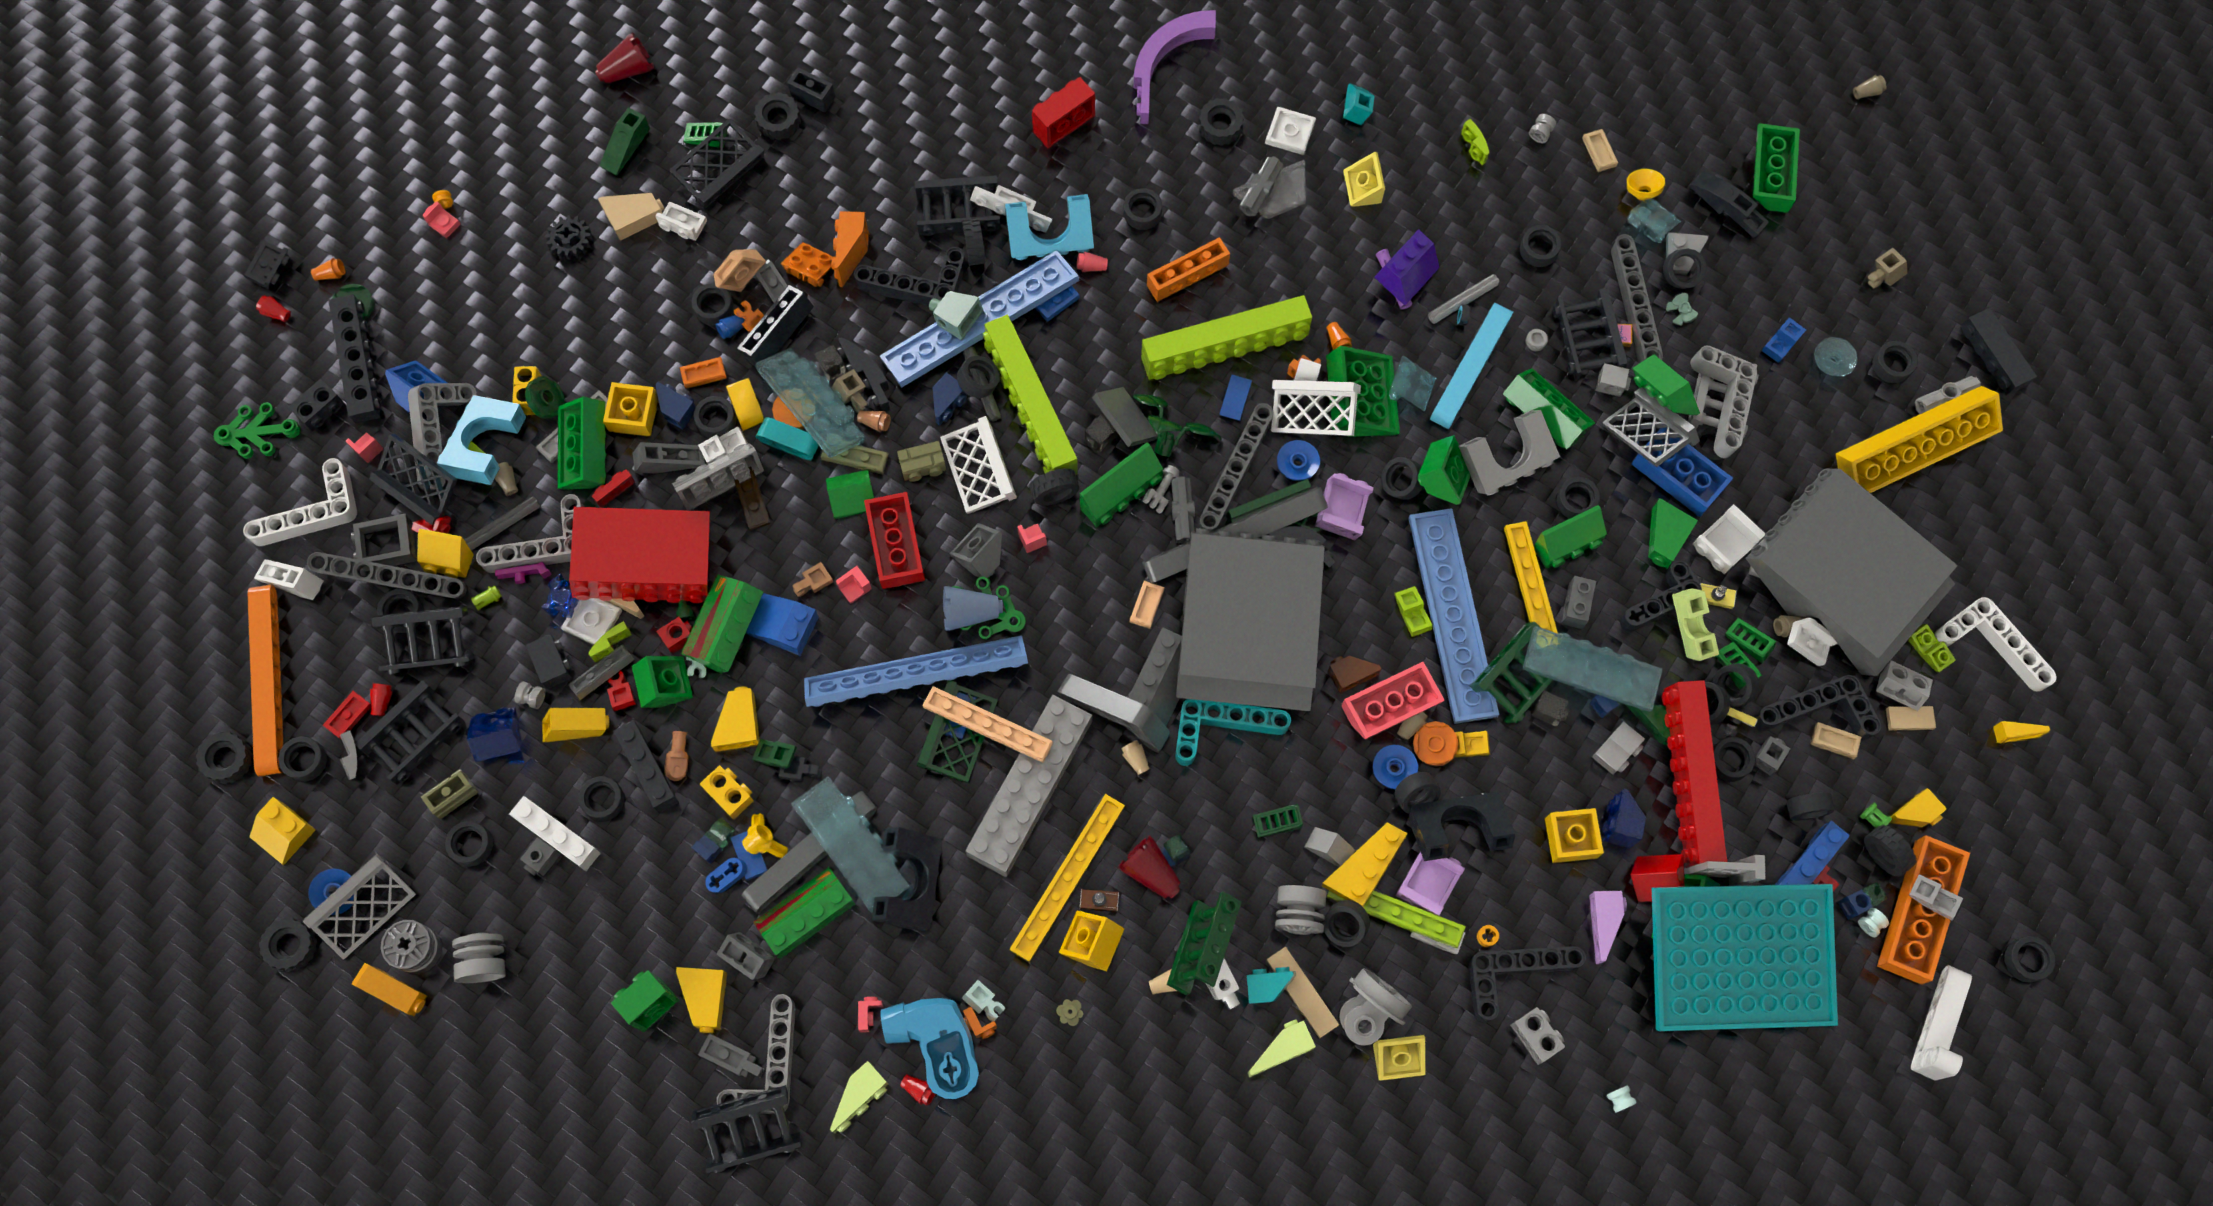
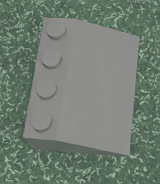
[672,443,764,511]

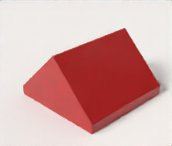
[1631,854,1685,902]

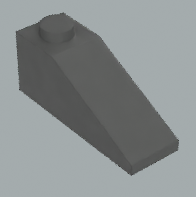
[633,442,705,473]

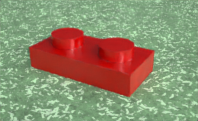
[592,469,635,508]
[323,691,371,740]

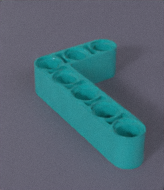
[1176,699,1291,766]

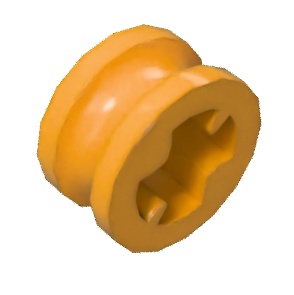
[432,190,453,209]
[1477,925,1499,947]

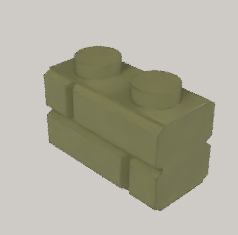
[897,441,946,482]
[421,769,479,819]

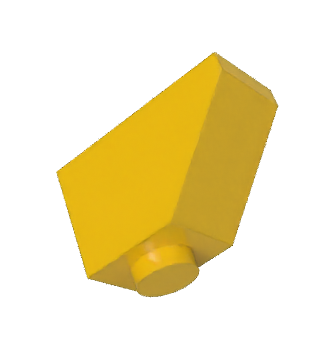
[1889,788,1946,827]

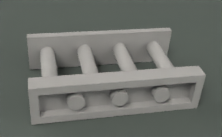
[1688,364,1759,438]

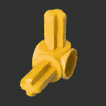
[742,813,788,858]

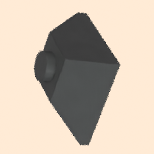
[950,523,1002,580]

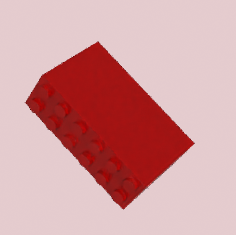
[569,507,710,603]

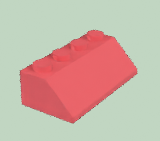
[1341,662,1445,739]

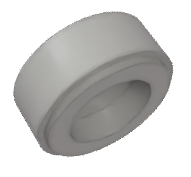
[1526,329,1548,351]

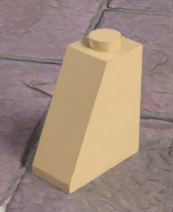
[598,193,665,241]

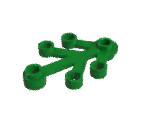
[214,402,301,459]
[952,577,1026,639]

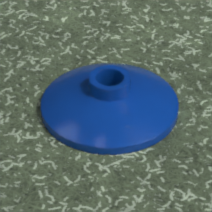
[1277,440,1320,481]
[1373,745,1418,789]
[308,869,358,915]

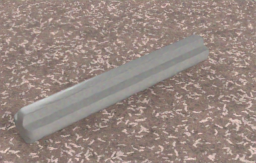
[1428,274,1499,324]

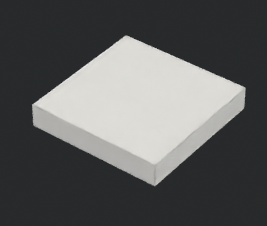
[1265,107,1316,155]
[561,598,622,645]

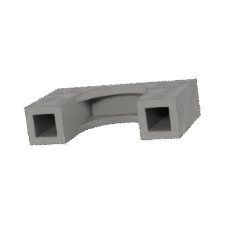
[1458,410,1560,496]

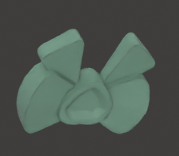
[1666,293,1698,326]

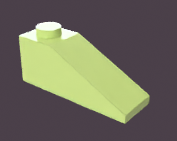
[1248,1019,1316,1077]

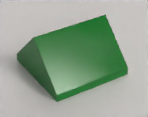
[826,470,874,519]

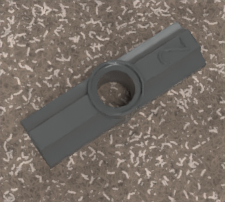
[1239,157,1283,216]
[1171,477,1195,544]

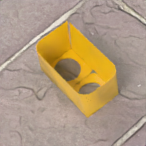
[513,366,542,415]
[726,378,764,431]

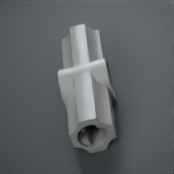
[1915,376,1981,414]

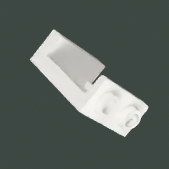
[1693,504,1765,574]

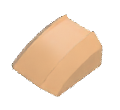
[713,249,766,292]

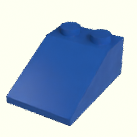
[745,593,819,656]

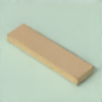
[1266,947,1339,1039]

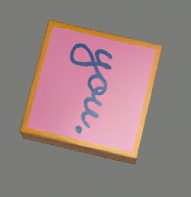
[1617,324,1632,347]

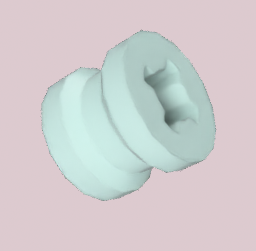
[1858,908,1889,937]
[1607,1085,1637,1113]

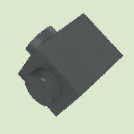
[520,837,561,876]

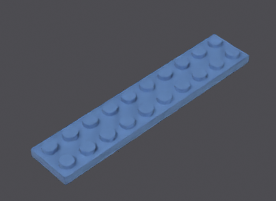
[880,250,1080,388]
[1409,509,1499,724]
[804,636,1028,707]

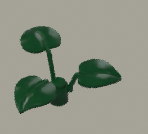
[1132,394,1222,457]

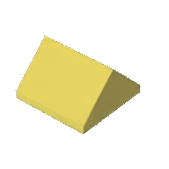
[1343,152,1385,207]
[1373,1035,1425,1080]

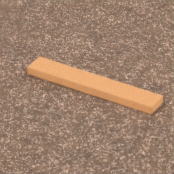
[922,686,1053,763]

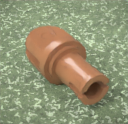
[665,731,689,781]

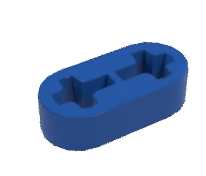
[706,858,747,893]

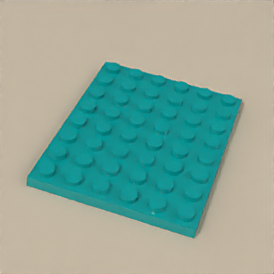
[1652,884,1838,1031]

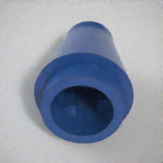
[716,315,745,339]

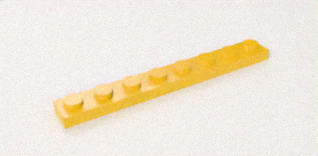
[1010,794,1125,962]

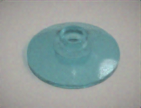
[1814,337,1857,377]

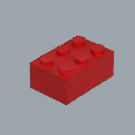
[1032,77,1095,148]

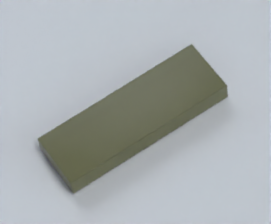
[821,438,889,475]

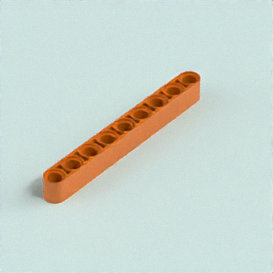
[248,585,284,776]

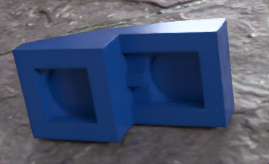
[1762,318,1806,363]
[1220,375,1252,421]

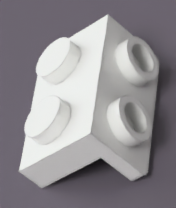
[656,201,707,241]
[1787,618,1838,666]

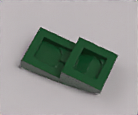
[752,739,797,768]

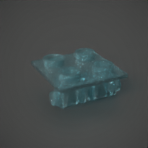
[1627,199,1681,243]
[1389,356,1436,411]

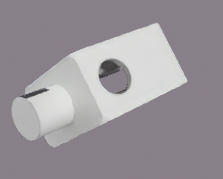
[1206,959,1240,1010]

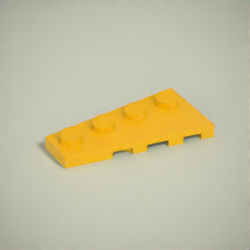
[1322,822,1407,907]

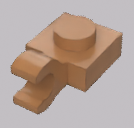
[792,562,833,597]

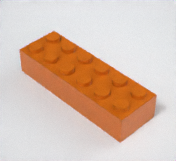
[1877,835,1970,985]

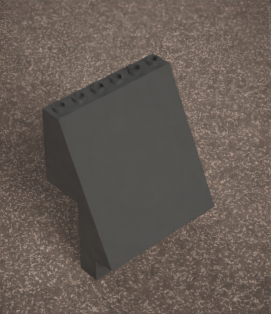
[1746,469,1958,676]
[1176,528,1324,711]

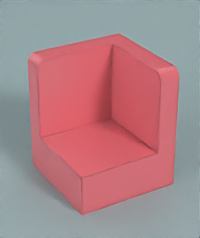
[345,432,384,463]
[1018,524,1047,553]
[836,566,872,603]

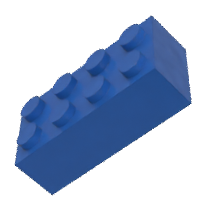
[1632,428,1733,517]

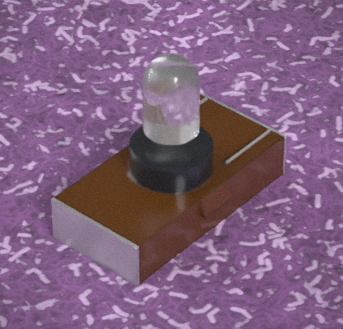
[1080,889,1119,912]

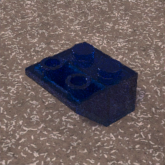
[467,707,521,762]
[1602,789,1646,848]

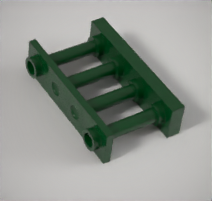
[1470,622,1571,724]
[1167,891,1241,995]

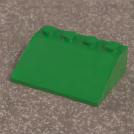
[1326,345,1400,436]

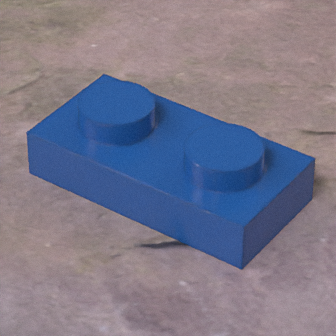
[1035,285,1080,322]

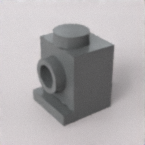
[1755,736,1790,775]

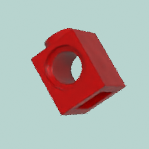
[657,617,692,655]

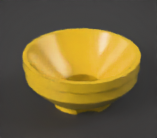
[1626,169,1665,201]

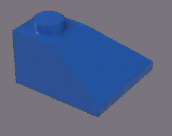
[385,360,447,412]

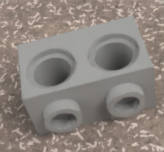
[1876,660,1933,711]
[1510,1007,1565,1065]

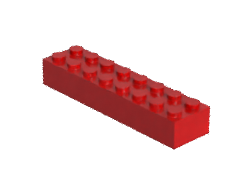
[1662,680,1727,868]

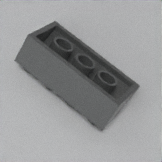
[1128,627,1182,727]

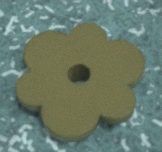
[1056,999,1083,1026]

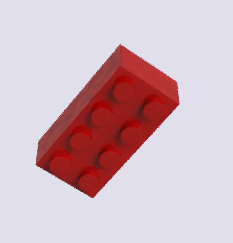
[864,492,925,589]

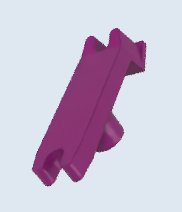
[495,562,552,584]

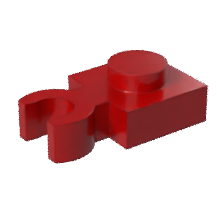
[607,670,636,712]

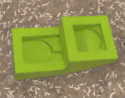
[1395,586,1433,637]
[589,621,632,663]

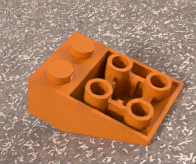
[832,211,869,287]

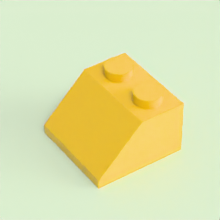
[417,529,474,578]
[250,797,316,865]
[1059,910,1125,971]

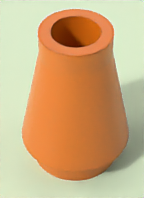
[311,258,346,281]
[1326,322,1352,350]

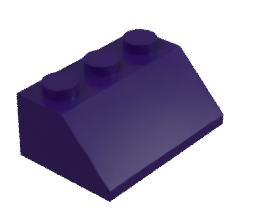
[1374,229,1440,305]

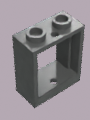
[351,514,417,571]

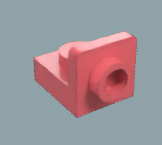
[423,201,460,239]
[858,997,883,1032]

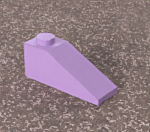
[1589,891,1627,964]

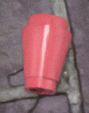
[1077,251,1108,272]

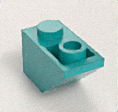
[1343,83,1375,125]
[1247,967,1296,1004]

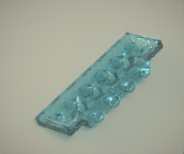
[755,348,865,458]
[1522,626,1662,712]
[791,776,910,914]

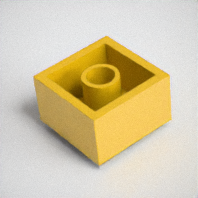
[603,382,658,436]
[1545,808,1604,863]

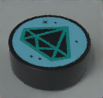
[1457,304,1470,326]

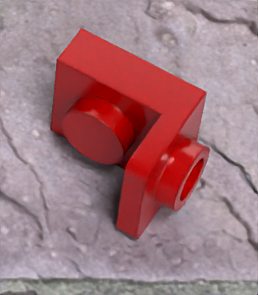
[411,516,451,534]

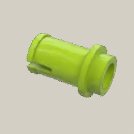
[471,586,502,610]

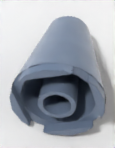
[943,586,1003,631]

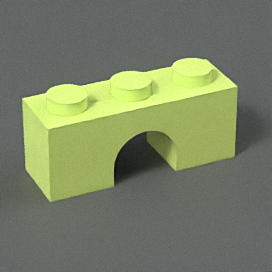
[1672,588,1719,661]

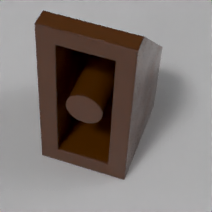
[1328,656,1381,694]

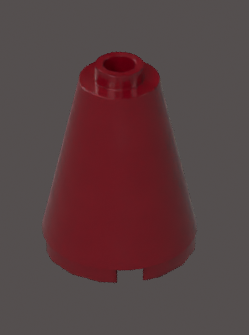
[595,33,654,83]
[1118,835,1181,898]

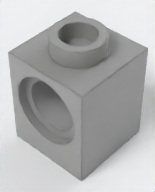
[1595,363,1631,397]

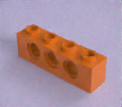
[1147,237,1230,302]

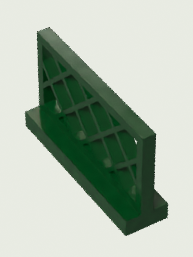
[1226,479,1324,535]
[916,680,997,783]

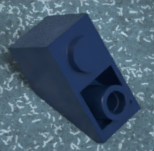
[933,372,967,426]
[656,382,696,430]

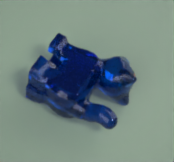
[542,573,579,618]

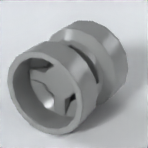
[1529,114,1556,143]
[514,681,546,709]

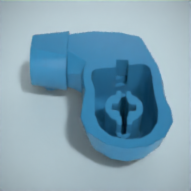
[881,998,979,1099]

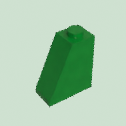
[1648,498,1698,568]

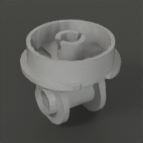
[1339,968,1412,1045]

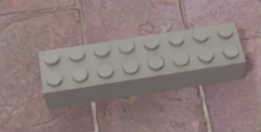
[965,695,1092,877]

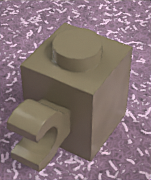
[1868,248,1907,289]
[832,369,867,413]

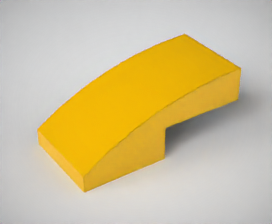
[1455,731,1490,757]

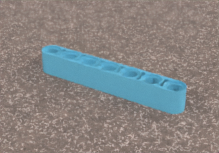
[1430,303,1513,429]

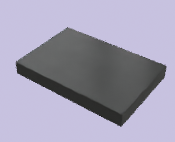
[1092,387,1158,447]

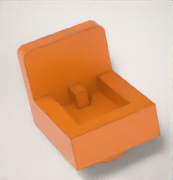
[963,1007,998,1039]

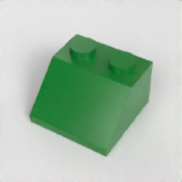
[632,656,693,708]

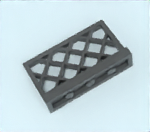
[1602,388,1700,467]

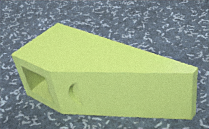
[830,1061,888,1133]

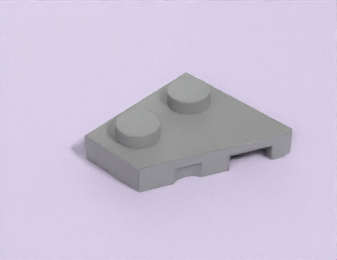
[1666,232,1708,275]

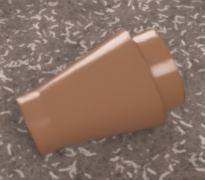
[857,410,891,432]

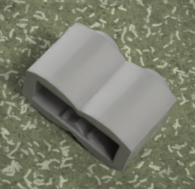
[1592,721,1644,774]

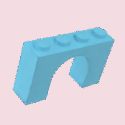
[1005,194,1094,260]
[437,395,526,485]

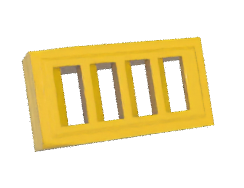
[1993,721,2050,744]

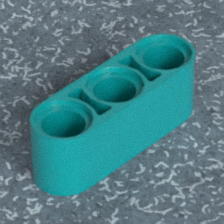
[756,417,821,460]

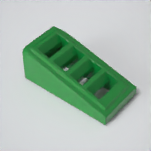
[683,122,728,148]
[1725,618,1776,663]
[1716,642,1762,690]

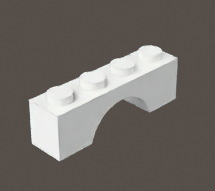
[509,796,600,871]

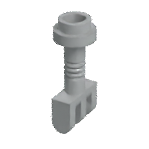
[1143,465,1180,514]

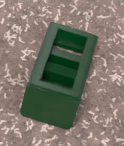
[1253,804,1303,838]

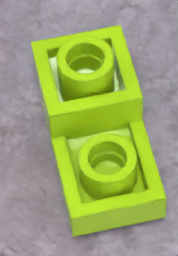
[1461,119,1489,165]
[1908,624,1955,672]

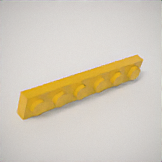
[1504,521,1560,648]

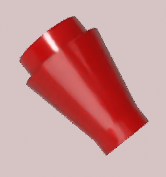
[256,295,291,322]
[370,684,393,717]
[900,1074,936,1105]

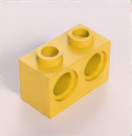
[700,765,753,820]

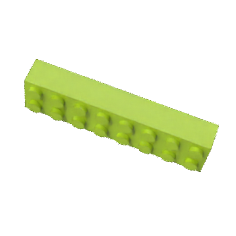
[1141,295,1312,380]
[983,314,1078,475]

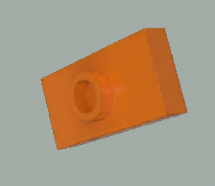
[680,357,727,389]

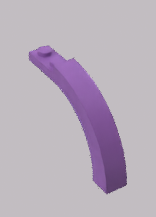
[1133,10,1216,124]

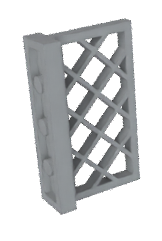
[303,854,416,960]
[1684,855,1765,886]

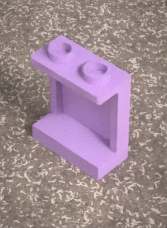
[1315,473,1374,540]
[1395,852,1465,916]

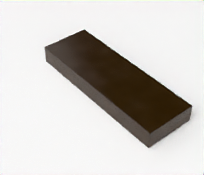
[734,466,771,531]

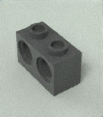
[1561,576,1596,629]
[716,932,776,980]

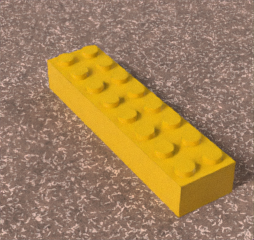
[1836,386,2003,493]

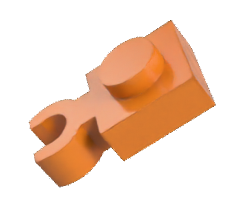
[734,301,764,333]

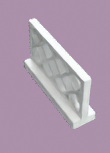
[1271,380,1361,436]
[940,416,1017,514]

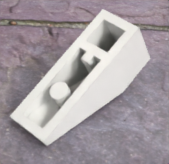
[254,559,323,600]

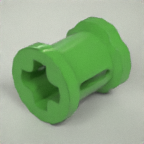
[1860,802,1892,829]

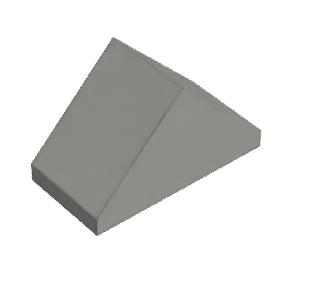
[1304,827,1355,867]

